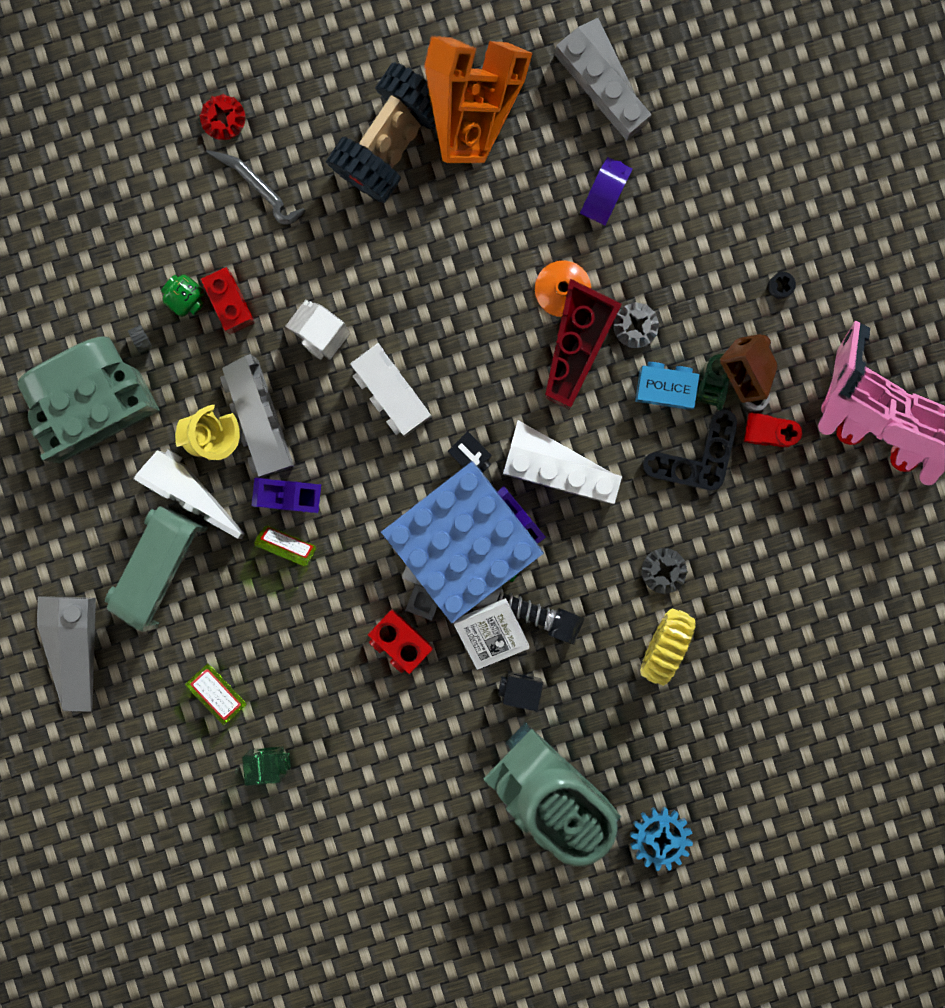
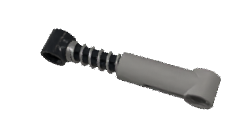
[402,565,585,645]

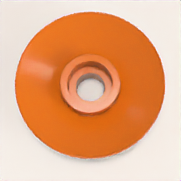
[535,261,591,317]

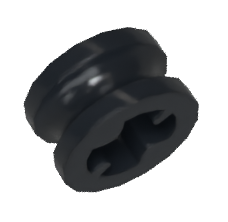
[768,272,796,299]

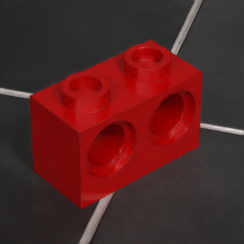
[201,267,255,335]
[368,608,434,674]

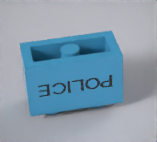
[635,362,699,410]

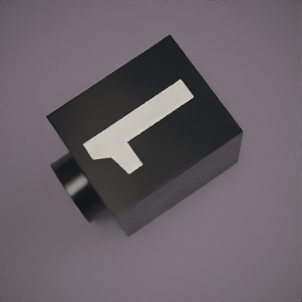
[448,431,492,473]

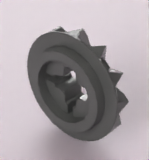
[642,548,688,594]

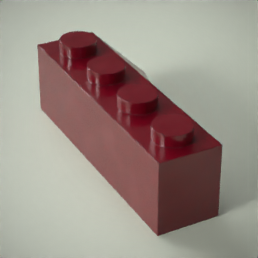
[544,279,622,410]

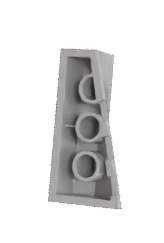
[555,18,652,141]
[220,354,294,478]

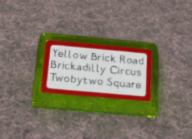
[254,526,316,567]
[185,663,247,725]

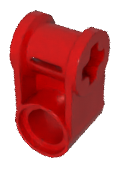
[744,413,802,447]

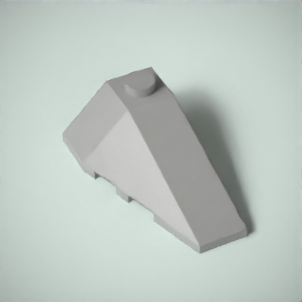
[37,596,96,712]

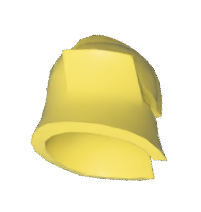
[175,404,240,461]

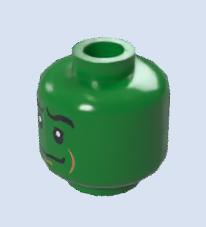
[161,274,205,317]

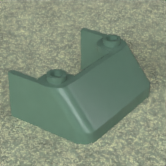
[105,506,208,632]

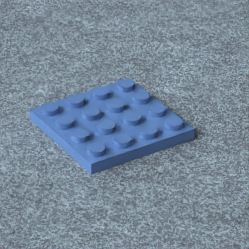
[381,461,544,623]

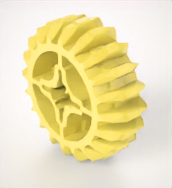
[640,608,695,686]

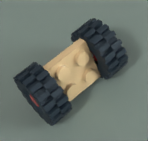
[326,62,436,203]

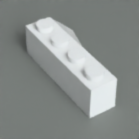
[503,420,622,505]

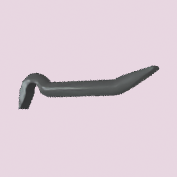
[206,150,306,224]

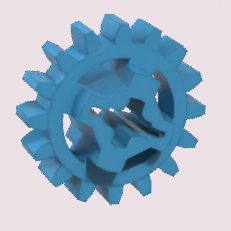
[630,807,693,871]

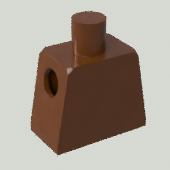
[720,334,777,403]

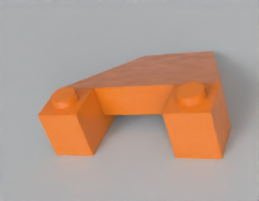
[424,36,532,163]

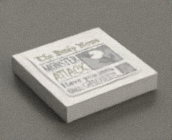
[454,598,529,670]

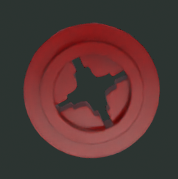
[199,94,246,140]

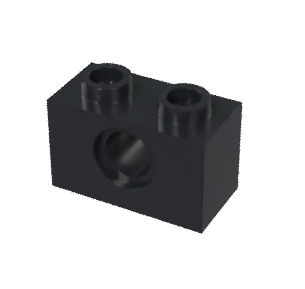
[498,671,543,712]

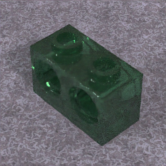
[242,746,291,786]

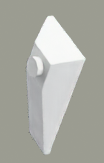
[134,449,245,539]

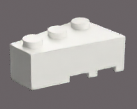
[285,300,350,360]
[350,343,432,437]

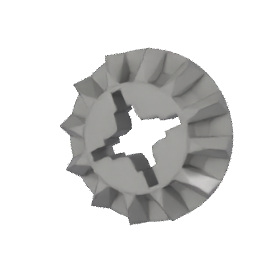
[613,302,659,348]

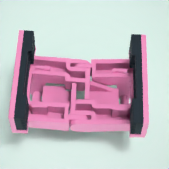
[818,321,945,485]

